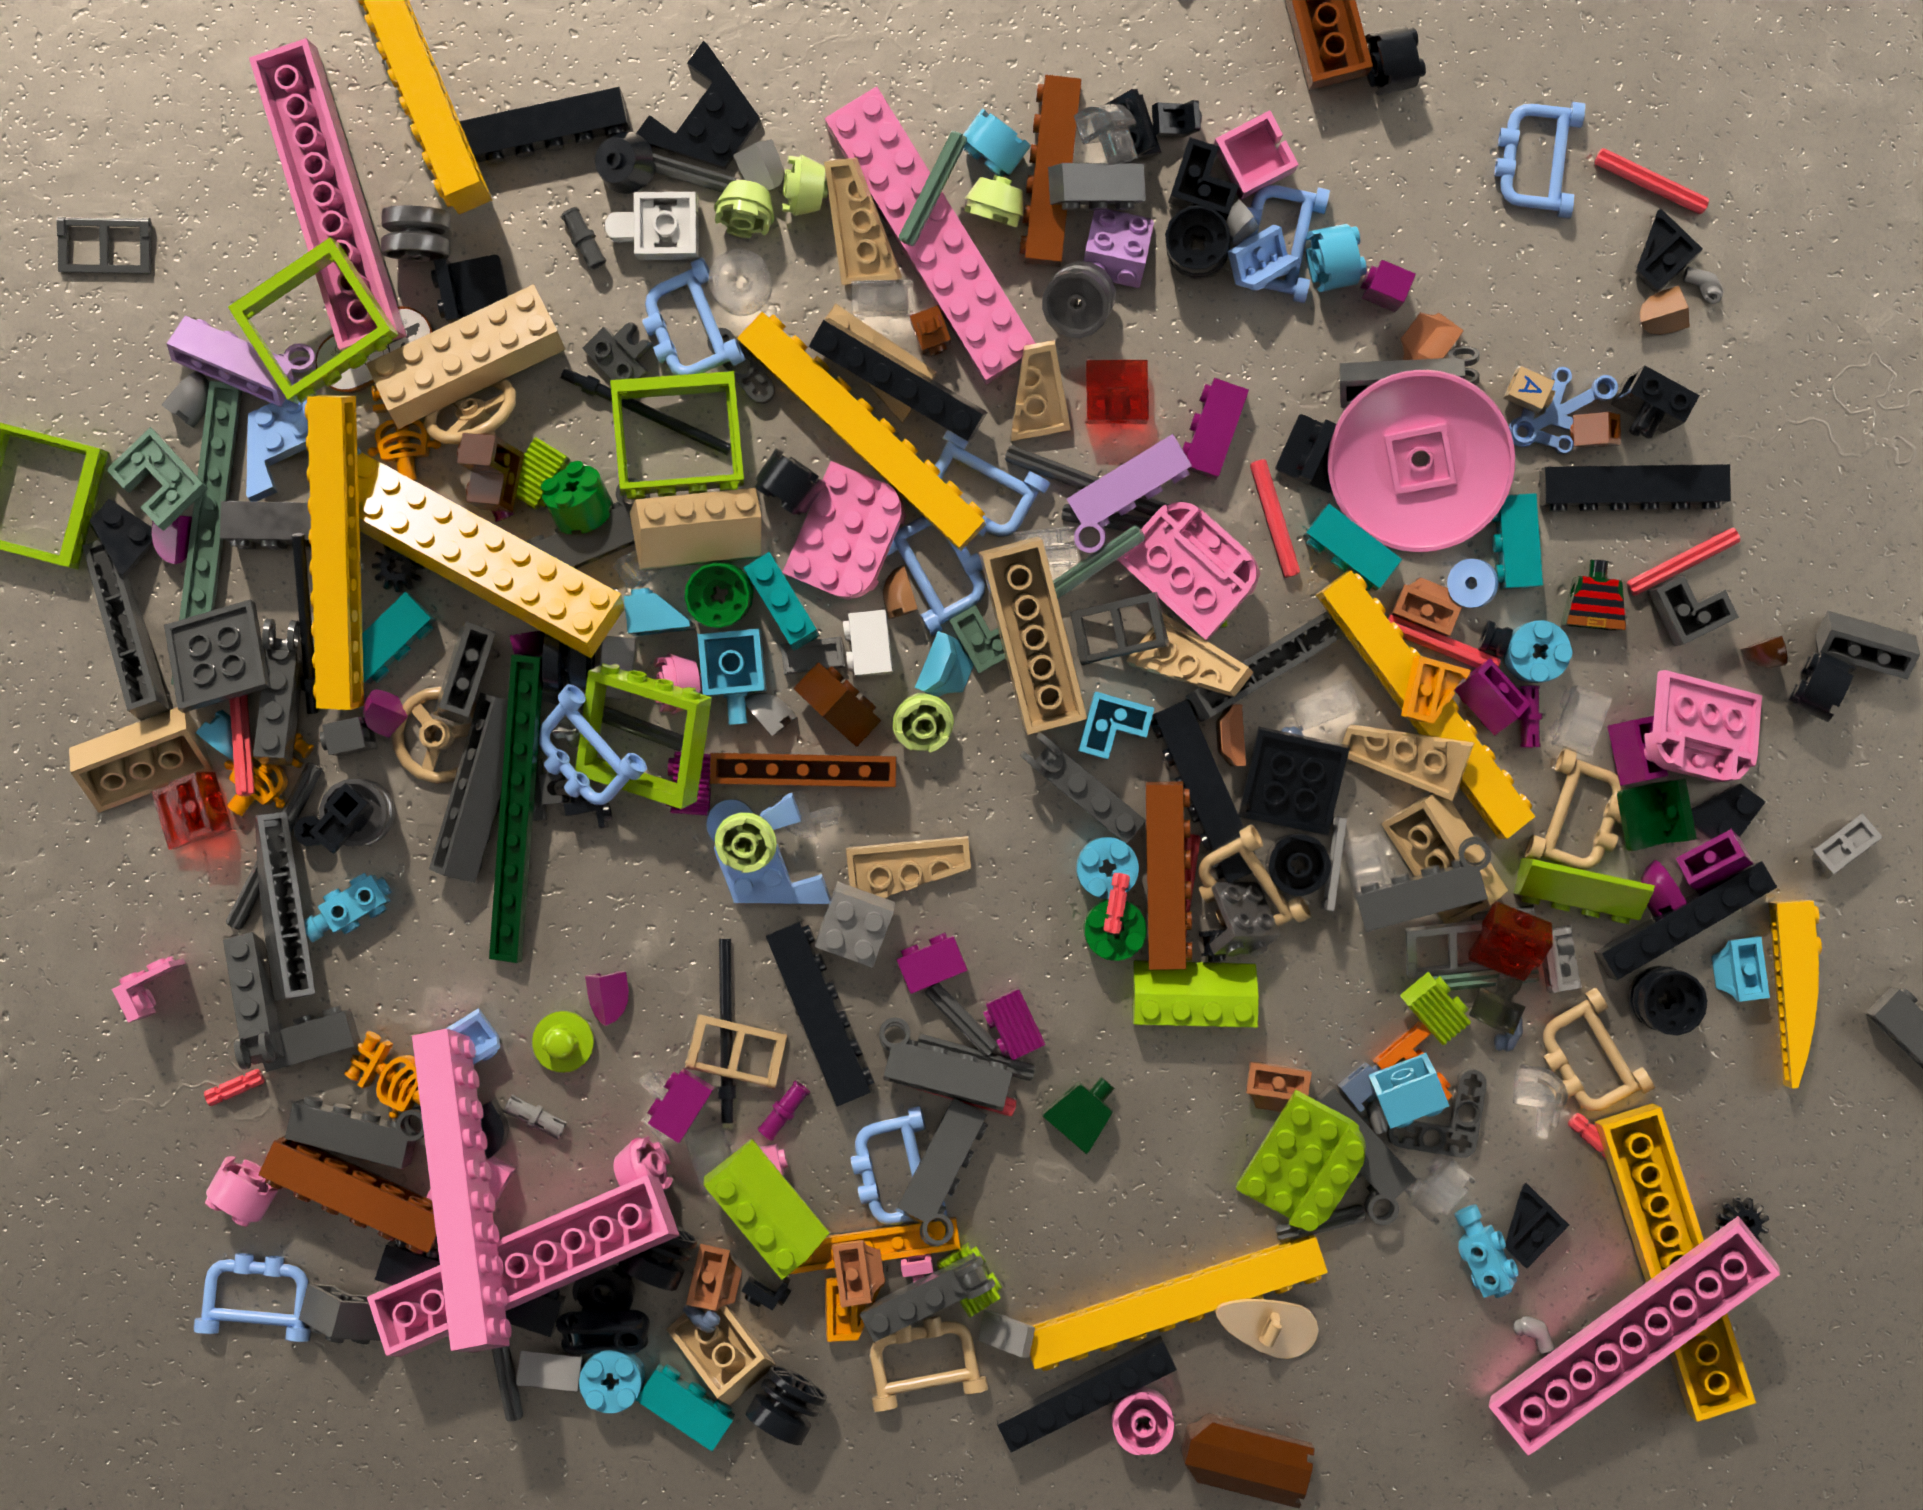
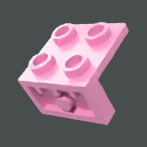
[112,956,186,1023]

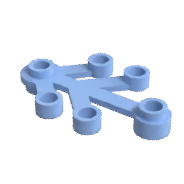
[1509,367,1618,454]

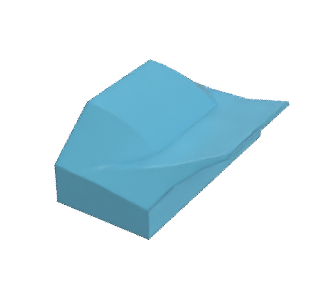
[915,631,974,697]
[1712,936,1770,1002]

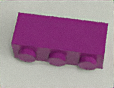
[1182,378,1249,480]

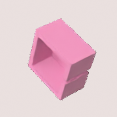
[1213,110,1299,200]

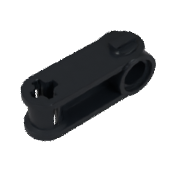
[556,1309,650,1354]

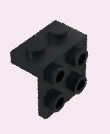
[431,254,509,324]

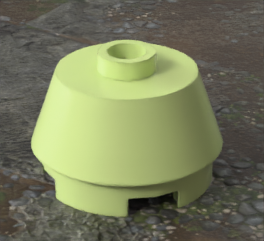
[781,154,828,216]
[964,175,1023,228]
[714,180,774,238]
[893,693,954,752]
[715,813,777,873]

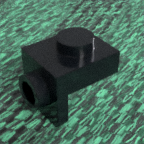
[1152,100,1202,137]
[563,795,612,829]
[741,1276,792,1311]

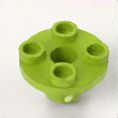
[532,1011,594,1073]

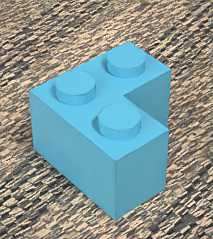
[1077,692,1155,760]

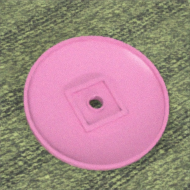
[1328,370,1515,552]

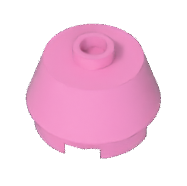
[654,653,702,714]
[614,1136,673,1190]

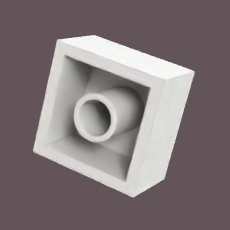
[843,610,893,678]

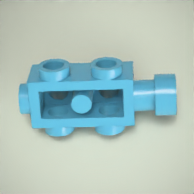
[304,873,392,942]
[1454,1204,1519,1298]

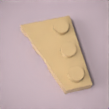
[1010,340,1071,441]

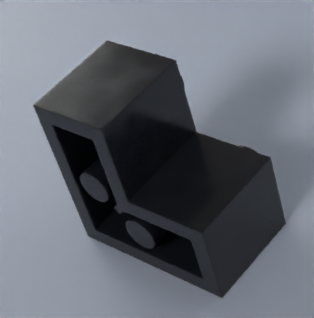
[1168,137,1239,221]

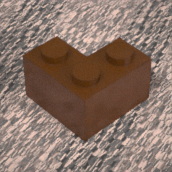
[457,433,524,513]
[793,662,882,747]

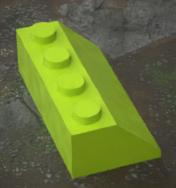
[1514,858,1655,924]
[1132,960,1259,1028]
[704,1139,829,1280]

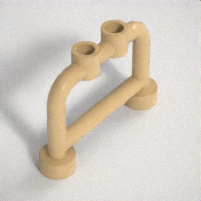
[1525,748,1625,870]
[1198,825,1311,927]
[1543,987,1655,1111]
[870,1316,988,1412]

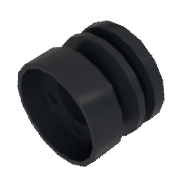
[1165,205,1230,279]
[1628,965,1708,1036]
[618,1225,698,1291]
[745,1365,827,1445]

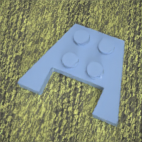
[246,398,361,502]
[714,793,831,904]

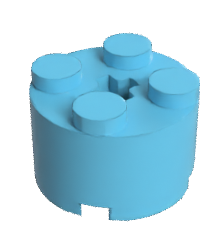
[963,108,1031,177]
[1306,224,1367,292]
[1504,620,1573,683]
[1076,837,1139,899]
[579,1350,645,1413]

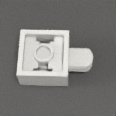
[605,192,699,260]

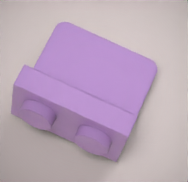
[1083,209,1154,288]

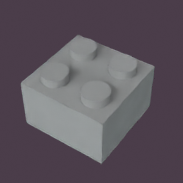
[815,881,895,968]

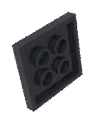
[1238,726,1350,835]

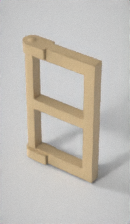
[685,1014,787,1089]

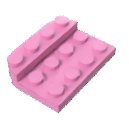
[782,461,906,600]
[1117,502,1260,641]
[1644,670,1762,782]

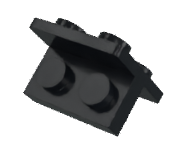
[1094,89,1161,163]
[1275,414,1337,493]

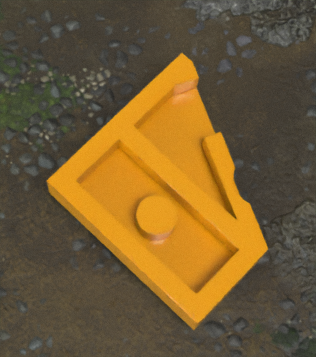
[1401,656,1471,724]
[825,1277,885,1342]

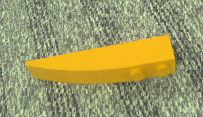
[1768,900,1822,1088]

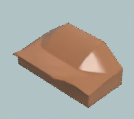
[1401,312,1464,360]
[1392,577,1462,636]
[1216,704,1246,766]
[1246,1062,1312,1112]
[832,1240,885,1307]
[686,1244,742,1312]

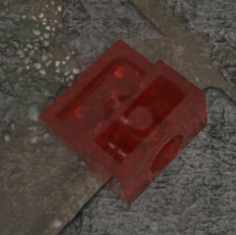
[1085,360,1149,424]
[151,772,232,850]
[1468,901,1553,982]

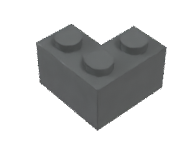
[1648,576,1739,646]
[299,1283,381,1344]

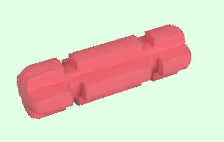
[1104,873,1130,934]
[204,1069,264,1106]
[1568,1113,1606,1158]

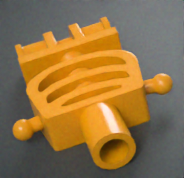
[367,385,441,481]
[224,733,314,817]
[344,1031,420,1119]

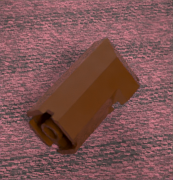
[1180,1413,1315,1509]

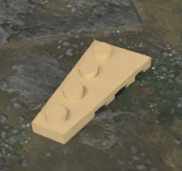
[824,157,902,285]
[825,304,937,424]
[1126,613,1254,697]
[1342,724,1475,801]
[846,836,971,898]

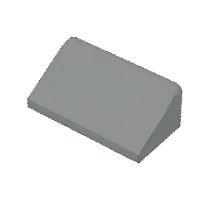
[600,636,635,700]

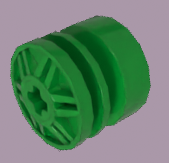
[684,562,754,628]

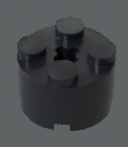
[1365,26,1426,96]
[755,448,826,515]
[1788,651,1856,722]
[1265,834,1331,896]

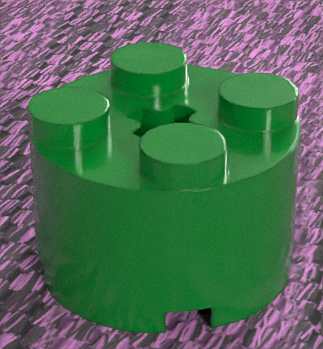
[541,461,613,535]
[1083,899,1146,961]

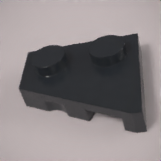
[1635,208,1703,293]
[90,499,153,580]
[1691,784,1766,839]
[1505,1183,1569,1269]

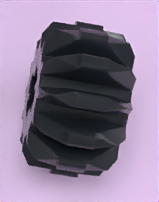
[372,544,425,593]
[1715,1197,1770,1243]

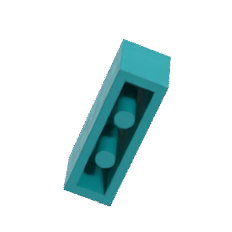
[1491,493,1543,590]
[1303,504,1402,591]
[743,552,820,651]
[362,592,436,684]
[635,1364,735,1452]

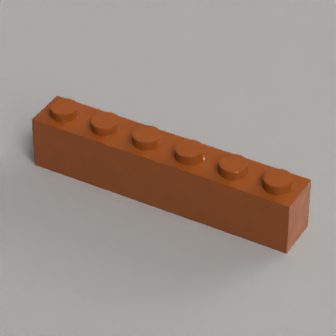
[1019,75,1082,267]
[710,753,897,787]
[1146,781,1192,970]

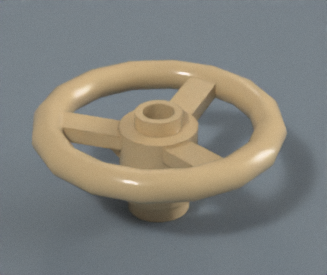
[424,379,516,444]
[392,687,477,784]

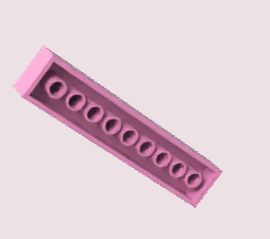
[249,38,406,351]
[824,86,1036,385]
[412,1029,512,1353]
[367,1174,680,1357]
[1489,1216,1780,1456]

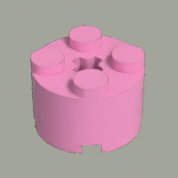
[205,1156,279,1227]
[1111,1386,1174,1455]

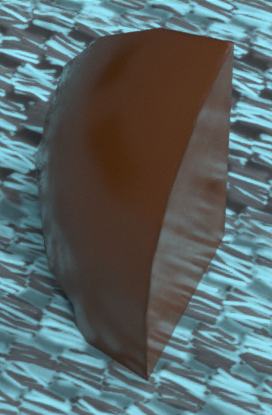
[1740,636,1788,668]

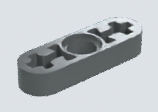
[707,328,775,404]

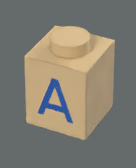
[1503,366,1555,413]

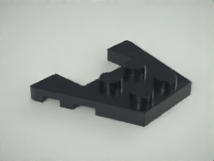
[636,41,761,169]

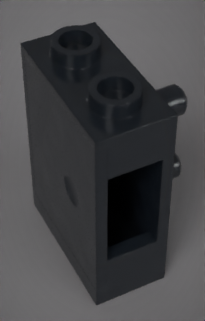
[1611,365,1700,439]

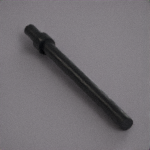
[560,367,731,455]
[292,533,319,714]
[718,939,736,1123]

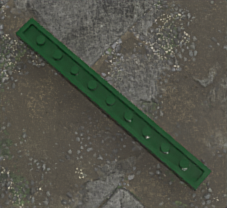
[489,654,543,963]

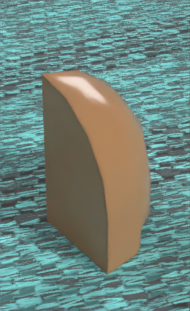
[1639,286,1690,335]
[883,564,918,619]

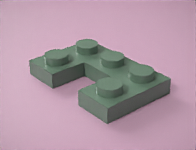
[106,427,208,531]
[949,605,1005,673]

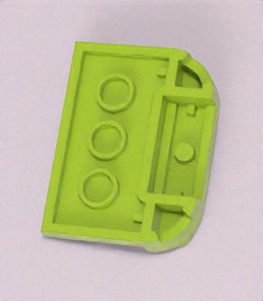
[1236,1089,1366,1231]

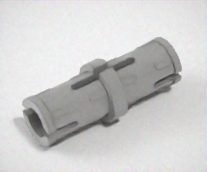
[503,1094,567,1140]

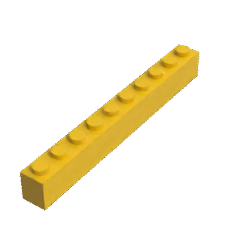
[737,312,986,551]
[305,395,364,710]
[1315,571,1535,839]
[1030,1235,1328,1371]

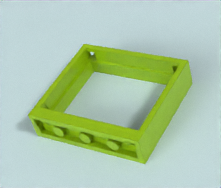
[228,237,399,404]
[610,371,744,500]
[0,423,109,570]
[575,663,712,809]

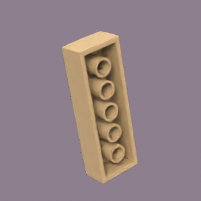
[366,284,566,429]
[979,537,1087,735]

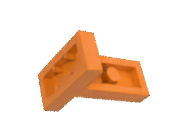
[1373,1021,1452,1101]

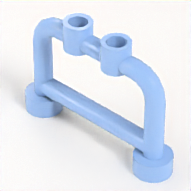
[1494,102,1585,219]
[1238,185,1330,303]
[642,257,745,375]
[935,429,1050,537]
[887,516,985,636]
[539,684,647,805]
[851,1106,947,1225]
[194,1253,311,1342]

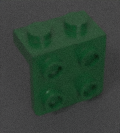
[1617,778,1697,851]

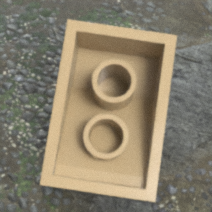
[666,1305,776,1406]

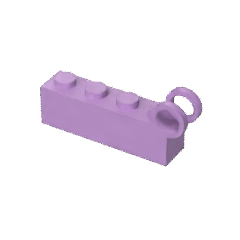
[167,316,316,407]
[1067,434,1192,553]

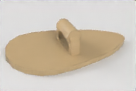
[1215,1299,1319,1359]

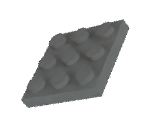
[164,599,270,713]

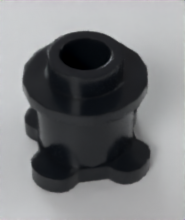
[1199,929,1227,962]

